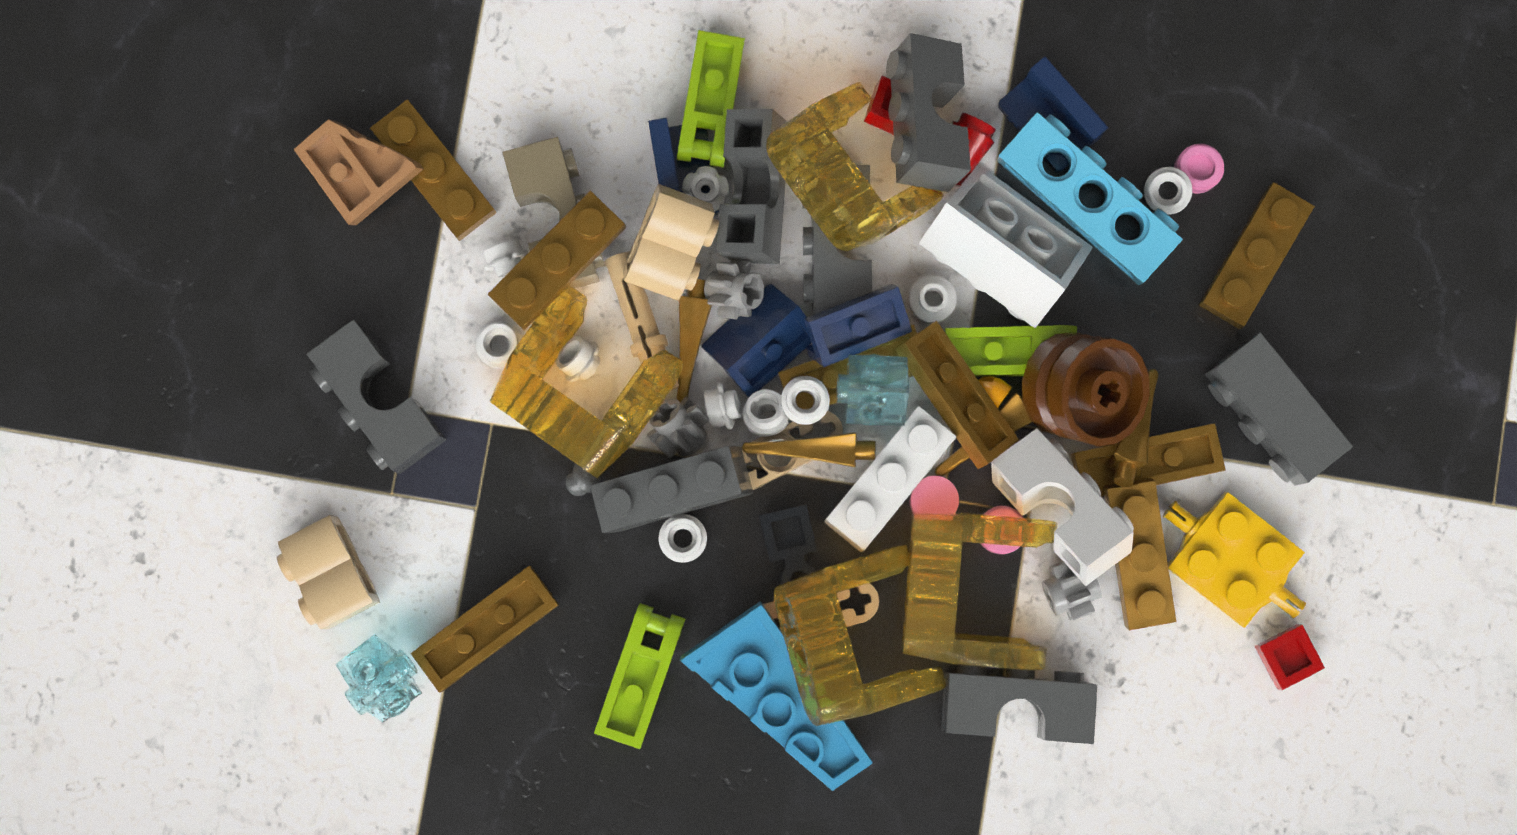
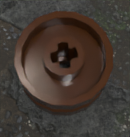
[1022,332,1150,447]

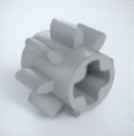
[704,260,764,320]
[647,397,709,458]
[1042,562,1102,621]

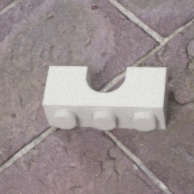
[824,406,957,552]
[991,428,1134,586]

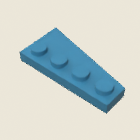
[680,601,873,791]

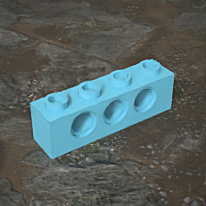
[997,112,1183,285]

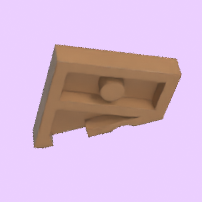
[294,119,424,225]

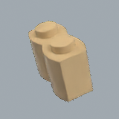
[623,184,719,301]
[276,515,380,629]

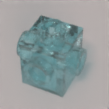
[836,354,909,426]
[335,634,422,723]

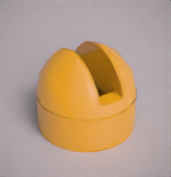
[978,376,1012,408]

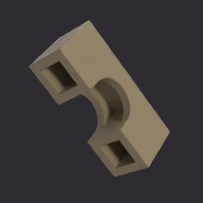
[502,136,605,292]

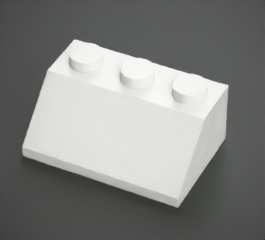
[918,164,1093,328]

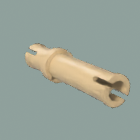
[604,251,679,396]

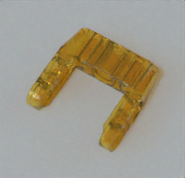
[766,82,945,251]
[489,285,683,478]
[902,513,1058,670]
[774,545,947,726]

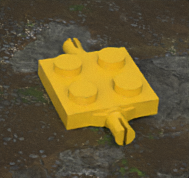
[1163,492,1306,628]

